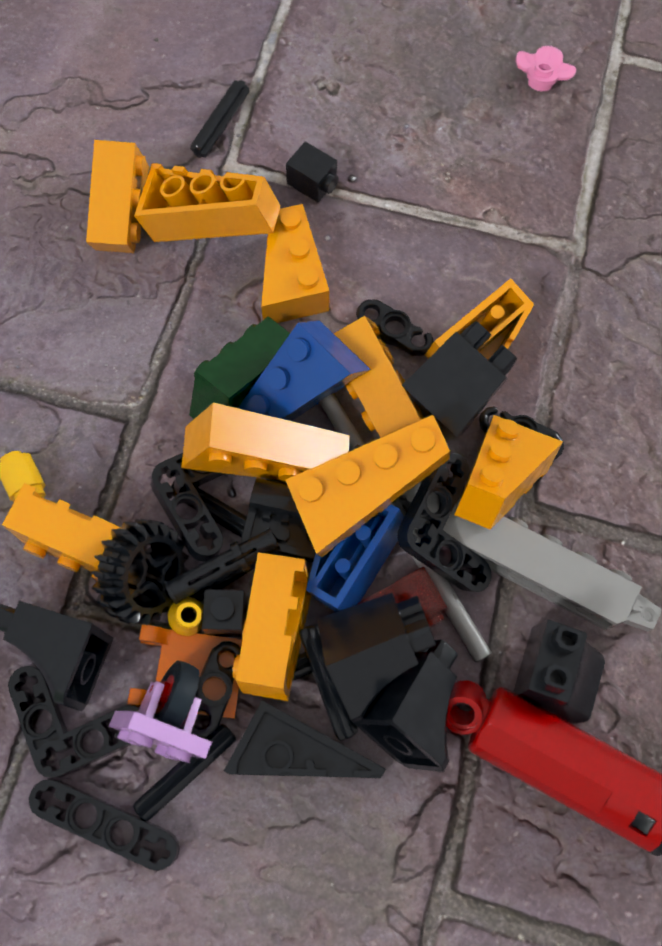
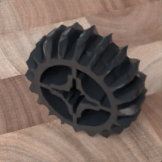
[91,518,189,625]

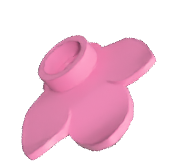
[516,46,576,91]

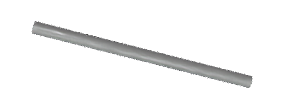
[319,393,492,663]

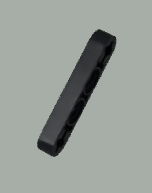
[29,779,180,871]

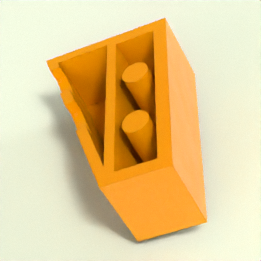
[86,140,149,253]
[261,204,330,323]
[425,278,534,360]
[454,415,563,530]
[2,483,144,581]
[232,552,312,701]

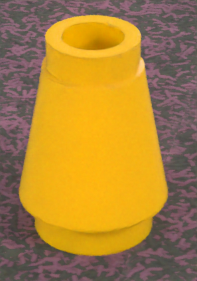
[168,597,203,636]

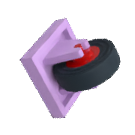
[108,660,212,763]

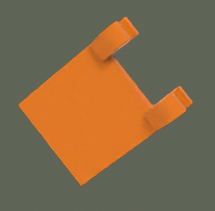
[127,624,242,719]

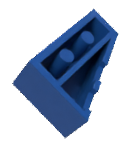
[239,320,371,421]
[306,505,404,612]

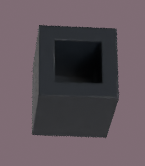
[286,141,339,203]
[202,590,247,637]

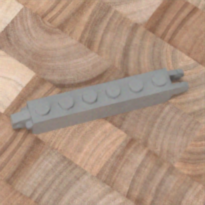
[398,482,662,632]

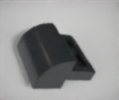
[241,478,316,562]

